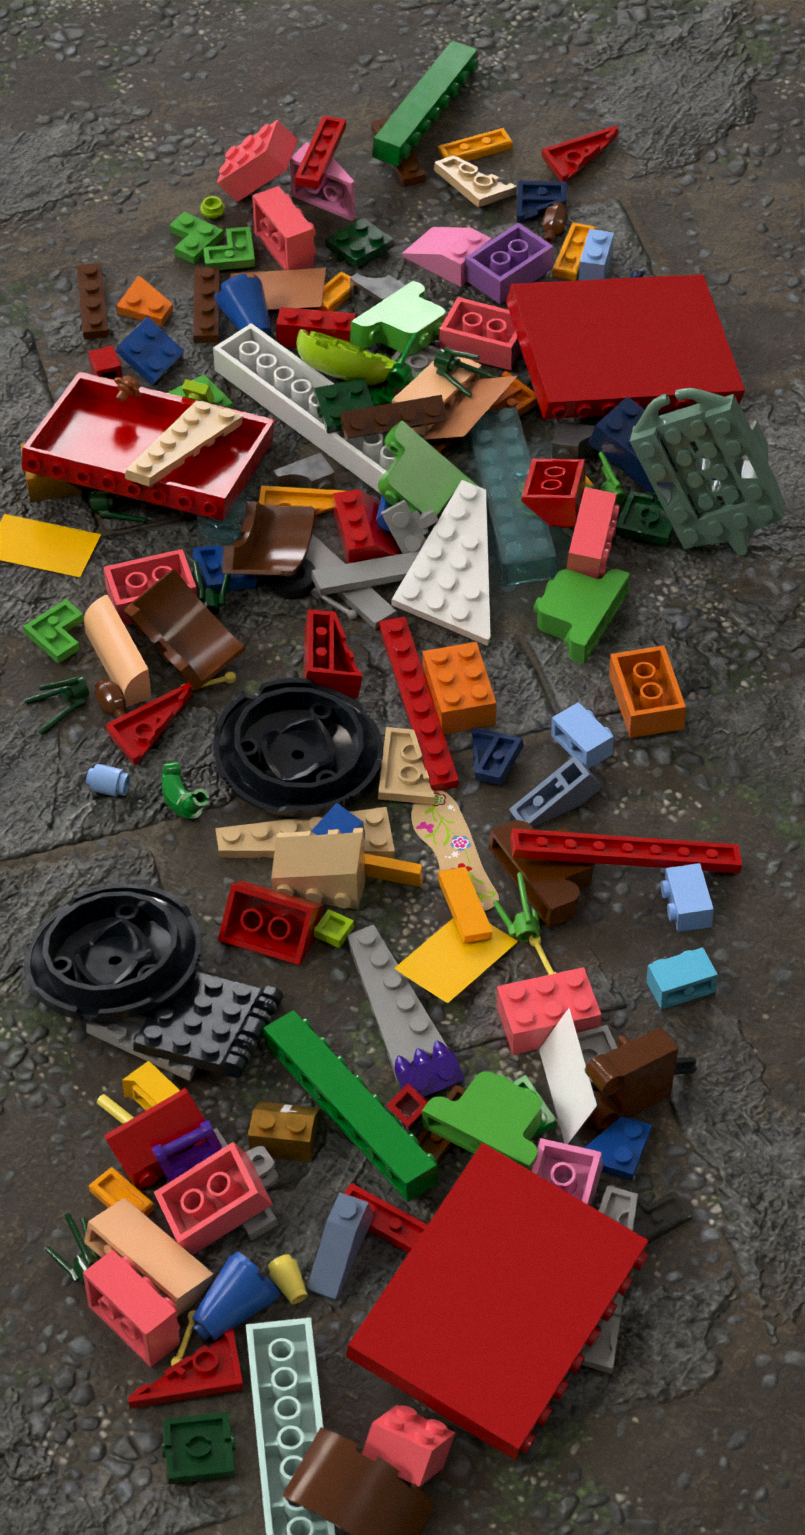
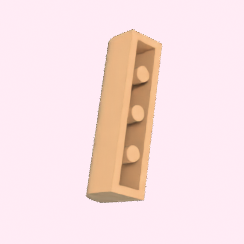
[392,357,482,436]
[84,595,152,707]
[84,1198,213,1316]

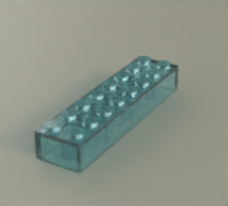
[466,407,557,586]

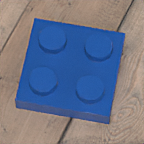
[114,316,185,385]

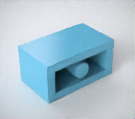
[647,947,718,1009]

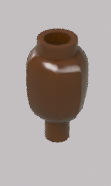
[543,202,568,244]
[95,678,126,719]

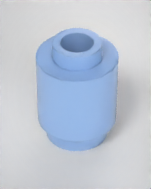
[86,763,130,797]

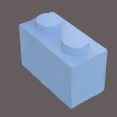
[579,229,614,280]
[551,702,614,768]
[661,863,714,932]

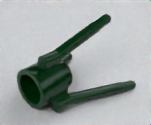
[434,347,498,398]
[91,489,147,523]
[192,560,231,616]
[25,676,89,734]
[45,1212,100,1285]

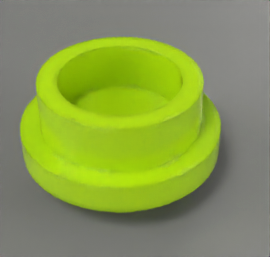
[200,196,225,219]

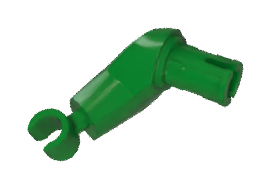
[161,761,209,819]

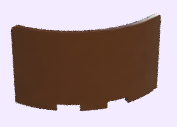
[222,501,316,576]
[123,569,246,691]
[283,1427,435,1535]

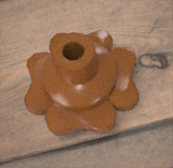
[114,375,142,403]

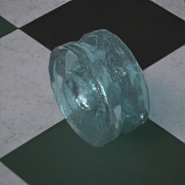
[196,492,251,543]

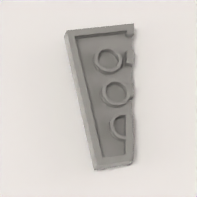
[86,1015,197,1081]

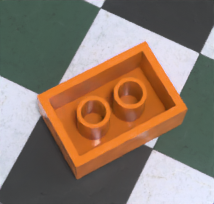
[423,642,496,734]
[609,645,686,738]

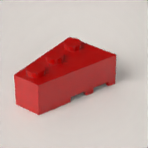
[303,609,363,698]

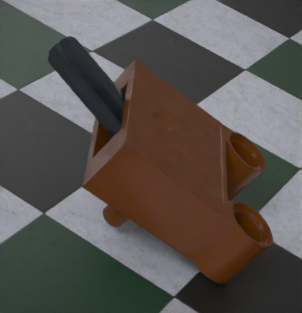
[584,1027,697,1132]

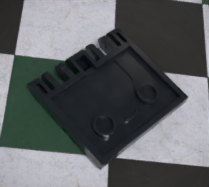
[133,972,284,1078]

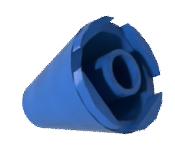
[215,274,272,337]
[192,1251,281,1341]

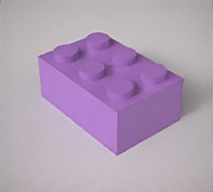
[465,223,553,304]

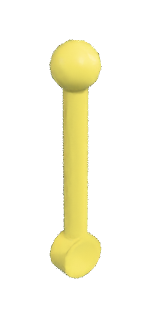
[181,672,236,690]
[529,935,556,975]
[171,1310,196,1366]

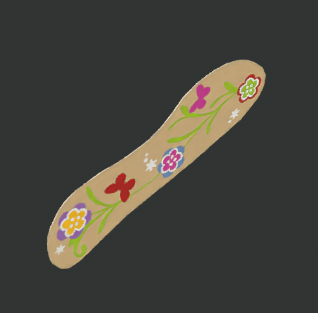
[411,790,499,911]

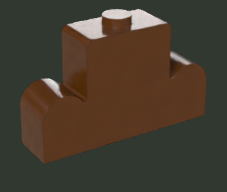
[488,820,594,928]

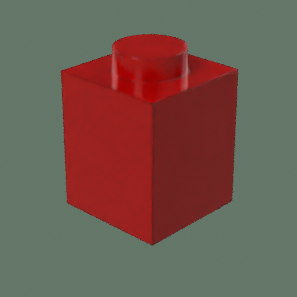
[88,345,123,380]
[386,1084,428,1129]

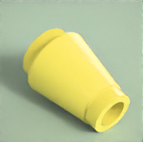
[268,1254,308,1305]

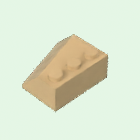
[271,828,365,910]

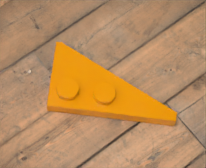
[259,486,343,515]

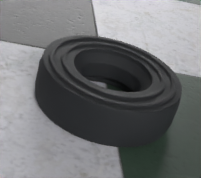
[268,558,316,599]

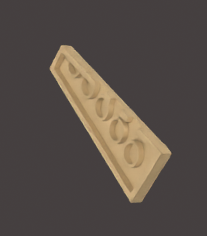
[125,400,243,487]
[216,807,395,858]

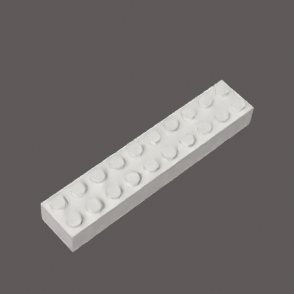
[213,323,395,494]

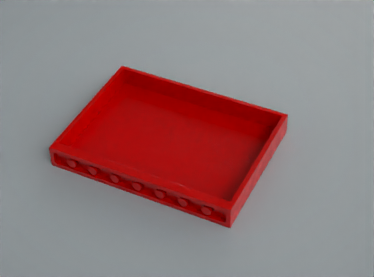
[506,274,745,419]
[22,372,275,521]
[346,1143,649,1460]

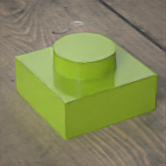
[182,379,214,404]
[314,909,354,948]

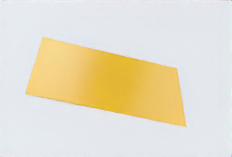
[0,514,101,577]
[394,918,518,1003]

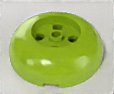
[297,329,397,386]

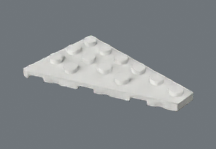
[392,480,490,646]

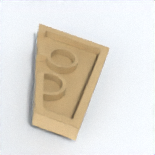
[434,156,517,207]
[378,727,435,805]

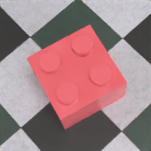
[362,1405,455,1487]

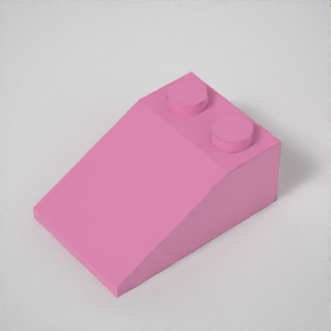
[290,142,355,221]
[402,227,491,287]
[531,1138,603,1206]

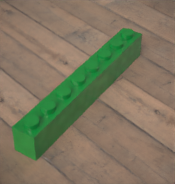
[372,41,479,167]
[263,1010,439,1203]

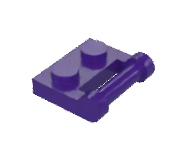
[152,1120,223,1182]

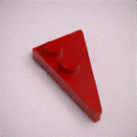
[541,126,619,182]
[105,682,193,766]
[128,1329,243,1409]

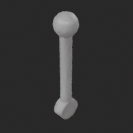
[311,587,358,620]

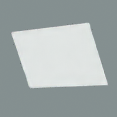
[539,1008,597,1144]

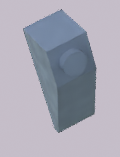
[509,755,603,827]
[307,1192,374,1301]

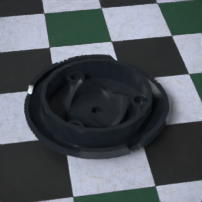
[213,678,383,817]
[24,883,202,1022]

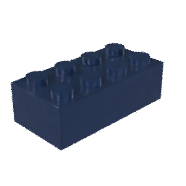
[588,396,706,499]

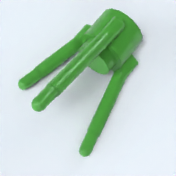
[586,452,627,505]
[493,872,541,942]

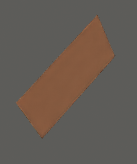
[230,268,326,310]
[423,376,518,440]

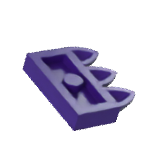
[395,1040,465,1097]

